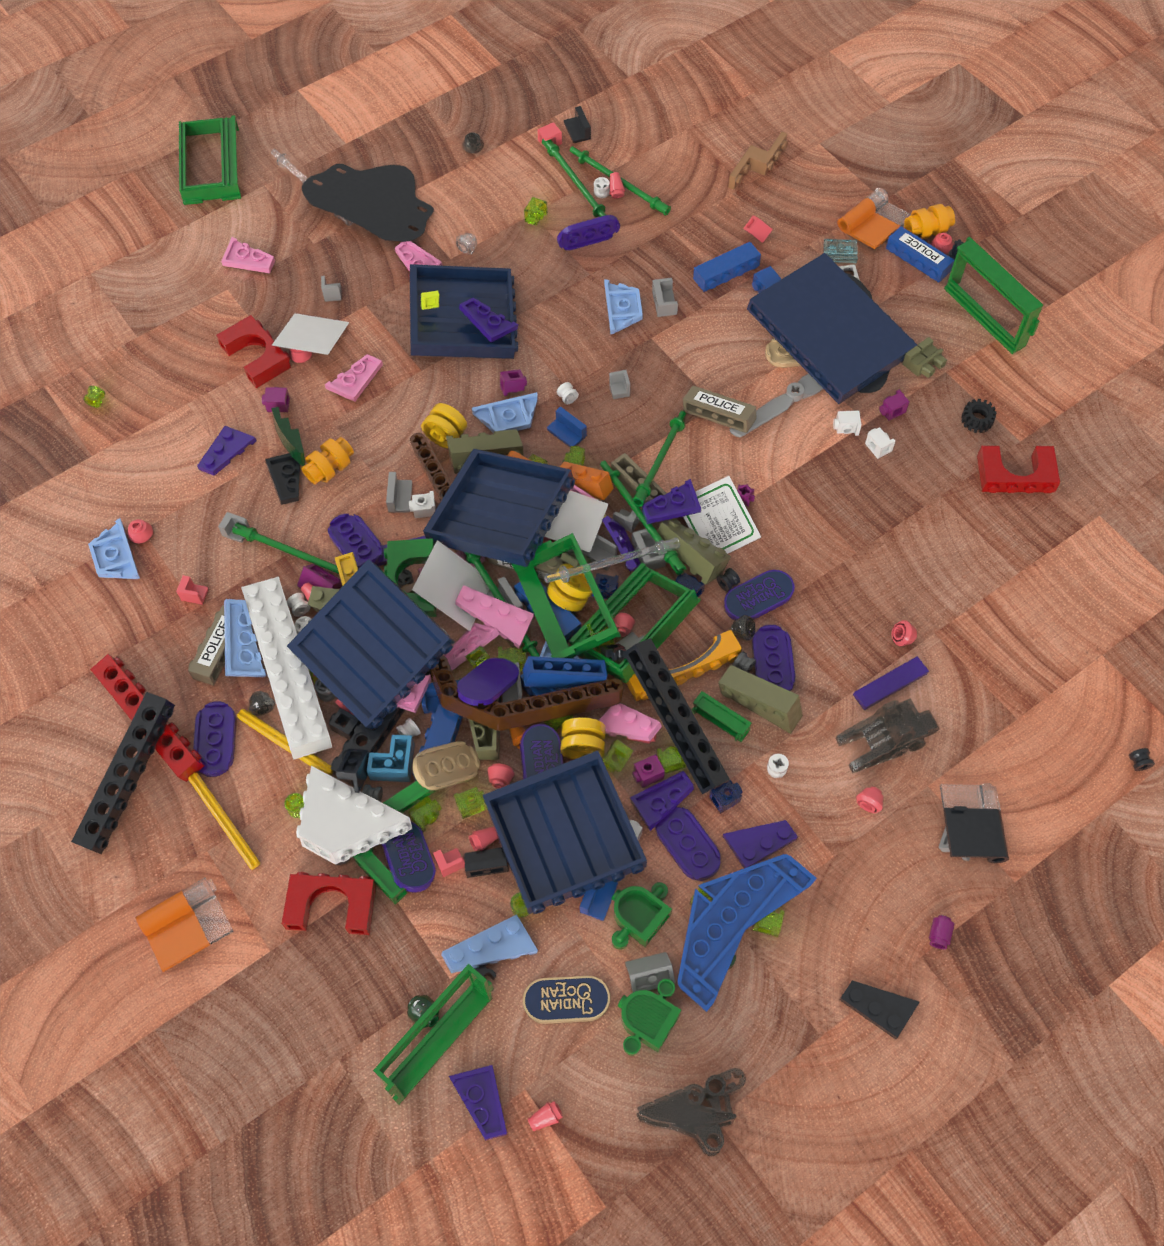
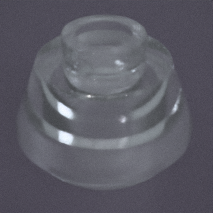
[456,233,477,255]

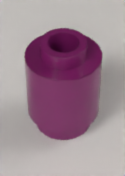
[929,915,955,950]

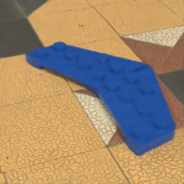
[677,854,817,1012]

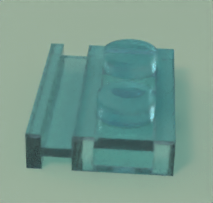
[823,239,858,263]

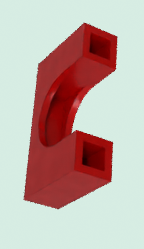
[216,315,291,388]
[977,446,1060,493]
[281,872,377,935]

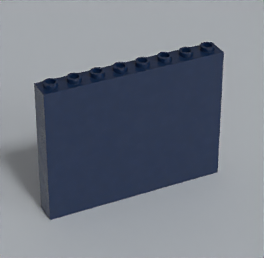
[747,253,917,404]

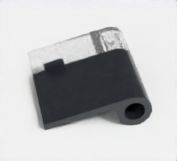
[940,783,1009,863]

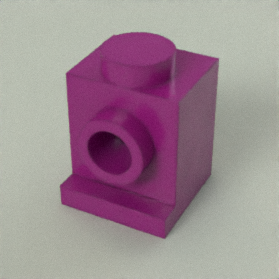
[500,369,527,396]
[879,389,909,421]

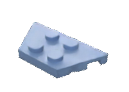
[604,279,643,334]
[472,392,538,433]
[88,518,140,579]

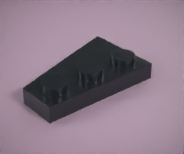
[265,453,300,505]
[840,980,920,1039]

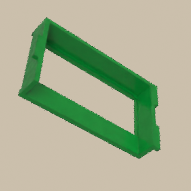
[179,115,241,205]
[944,236,1043,354]
[511,533,621,658]
[569,563,701,683]
[373,964,494,1105]

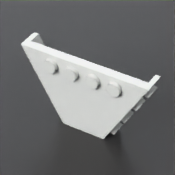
[296,766,412,864]

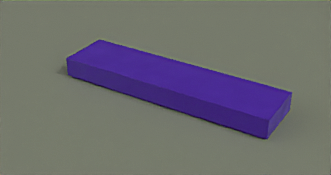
[853,656,929,710]

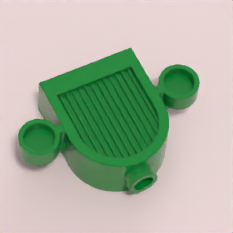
[611,882,672,950]
[618,979,682,1056]

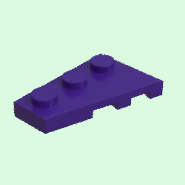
[459,298,519,342]
[197,426,257,476]
[642,479,701,524]
[602,516,641,572]
[630,771,694,831]
[723,820,798,868]
[449,1065,508,1141]

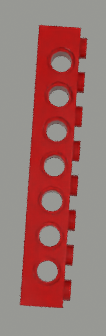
[90,654,205,782]

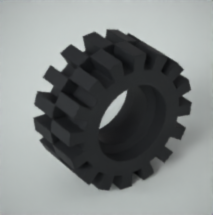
[961,399,997,433]

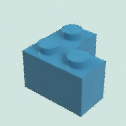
[367,735,415,782]

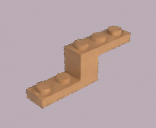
[728,132,788,190]

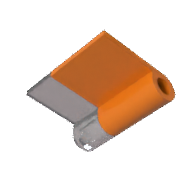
[837,188,911,249]
[135,877,234,972]

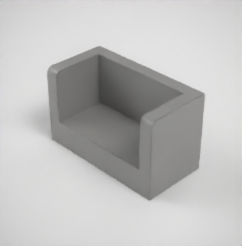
[652,278,678,317]
[632,529,666,570]

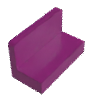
[297,564,342,589]

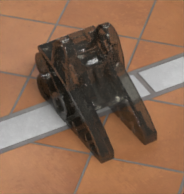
[835,698,940,774]
[636,1068,746,1157]

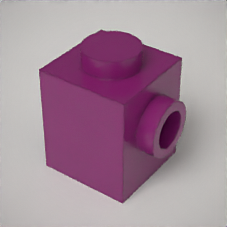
[262,387,290,412]
[632,754,665,788]

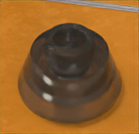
[462,132,484,154]
[731,615,756,641]
[248,691,275,716]

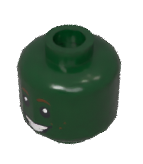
[407,995,440,1028]

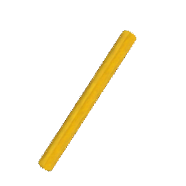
[237,709,333,776]
[188,773,260,870]

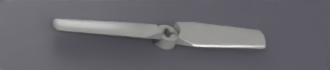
[730,373,823,438]

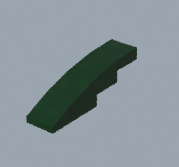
[271,407,305,466]

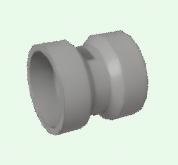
[315,679,336,702]

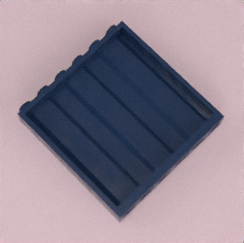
[409,264,518,359]
[423,449,575,567]
[287,559,455,729]
[483,751,647,914]

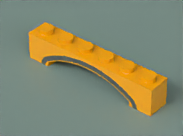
[626,630,742,701]

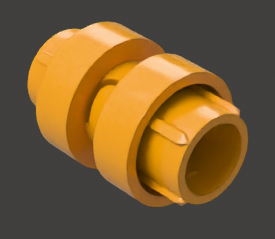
[904,204,955,239]
[301,437,354,485]

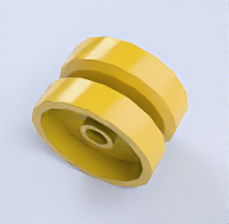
[421,403,468,449]
[547,564,592,612]
[560,717,606,760]

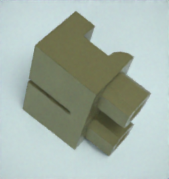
[902,337,947,378]

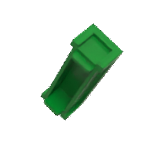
[692,691,752,742]
[383,781,436,813]
[353,847,408,905]

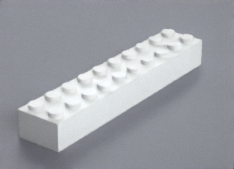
[241,577,332,760]

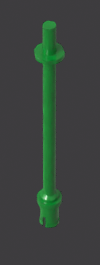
[542,139,606,217]
[569,146,671,216]
[632,411,686,507]
[600,460,686,575]
[232,523,339,574]
[464,552,540,657]

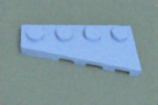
[224,599,266,677]
[441,914,538,973]

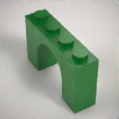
[384,538,437,617]

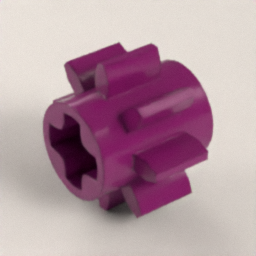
[737,484,755,507]

